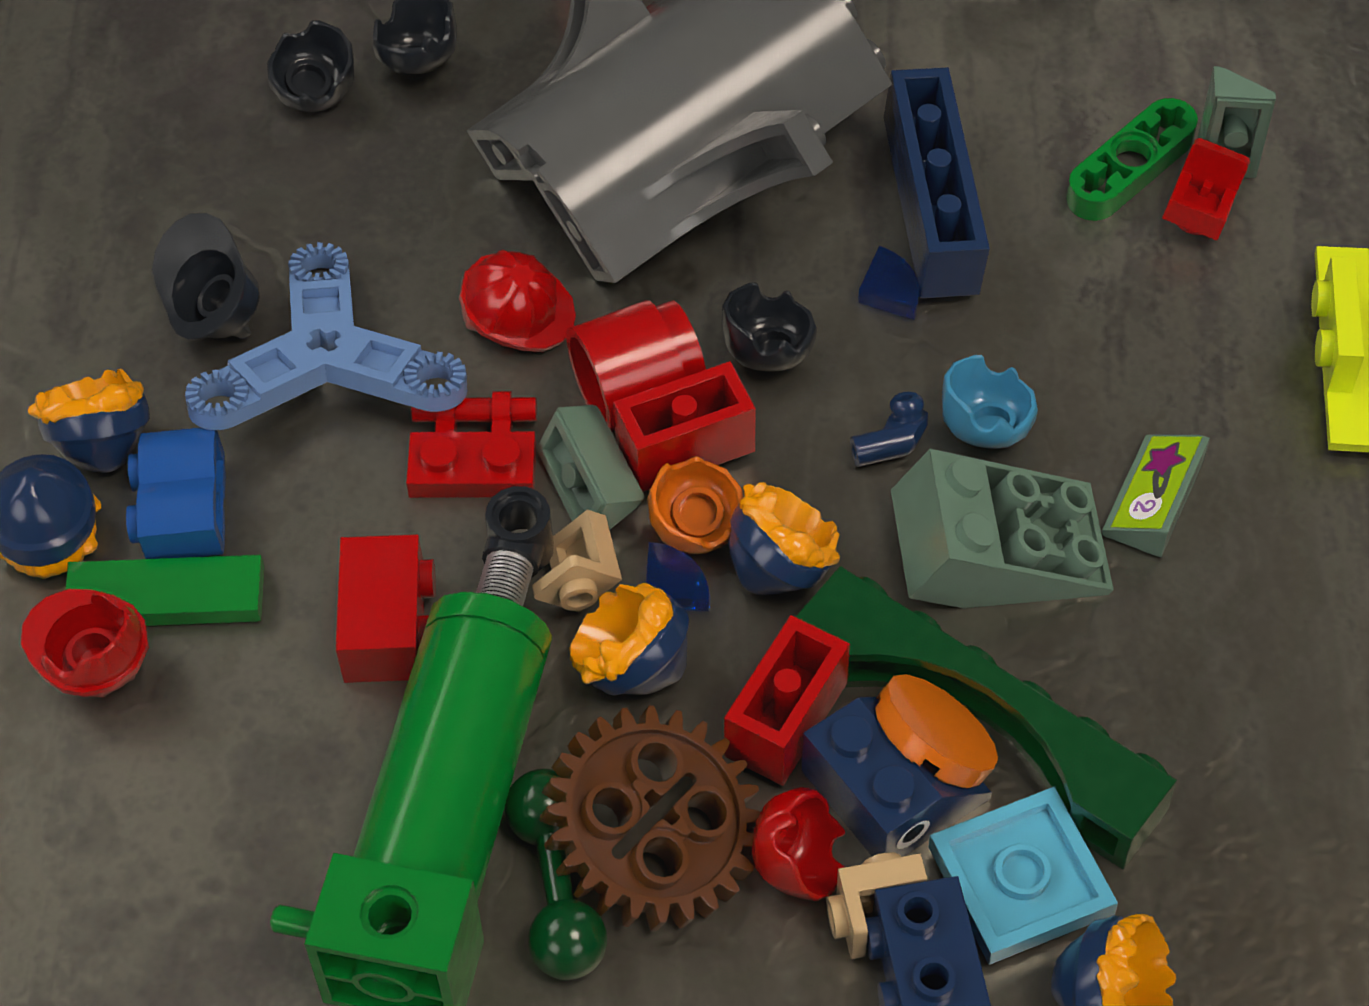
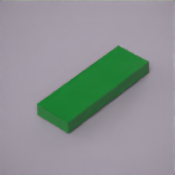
[65,555,265,626]

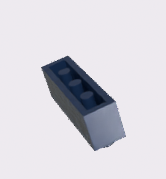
[884,67,990,298]

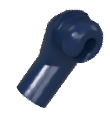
[850,392,928,467]

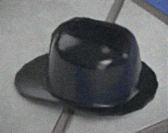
[152,213,260,340]

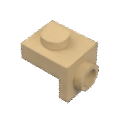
[532,509,622,612]
[826,853,927,959]

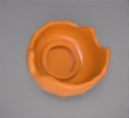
[647,456,743,554]

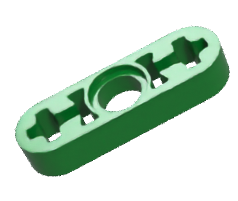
[1066,98,1198,221]

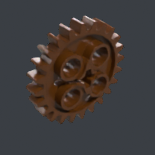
[540,706,761,931]

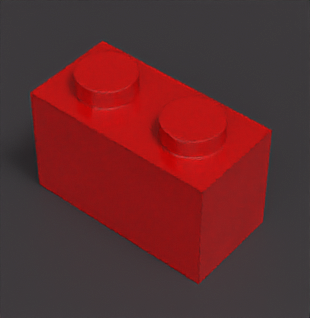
[613,361,756,492]
[336,534,436,683]
[724,615,850,786]

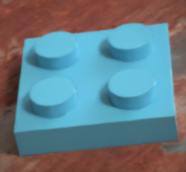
[928,787,1118,965]

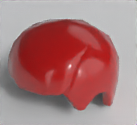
[752,787,845,901]

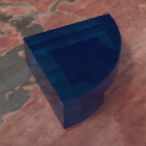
[858,246,919,320]
[646,542,710,611]

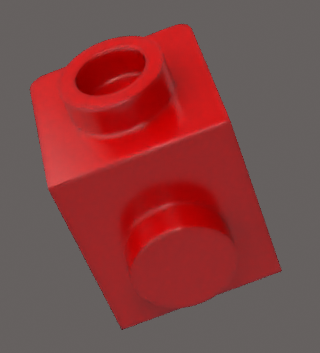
[1162,138,1250,241]

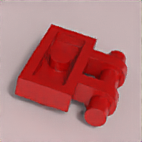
[406,391,537,498]

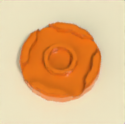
[875,674,998,788]

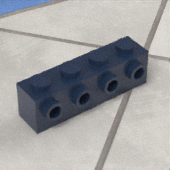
[865,876,991,1006]

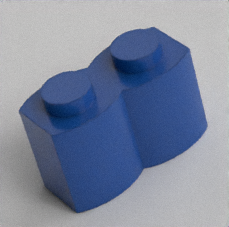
[126,427,226,559]

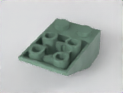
[891,449,1114,608]

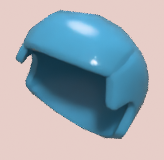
[942,355,1038,449]

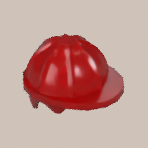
[459,250,576,352]
[21,589,149,698]

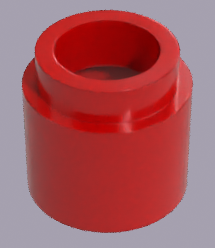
[566,300,706,432]

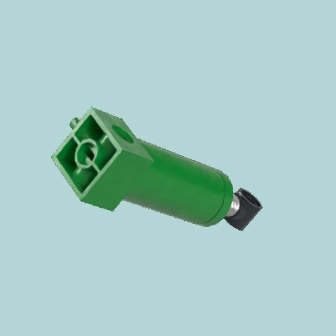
[270,486,554,1006]

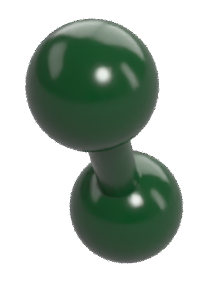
[505,769,608,980]

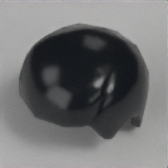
[373,0,457,75]
[267,20,354,112]
[722,282,817,372]

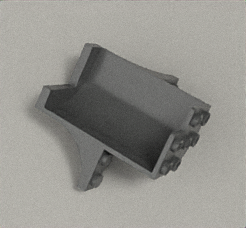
[466,0,893,283]

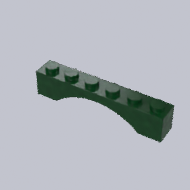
[796,566,1177,870]

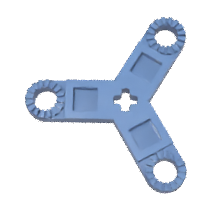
[185,242,468,430]

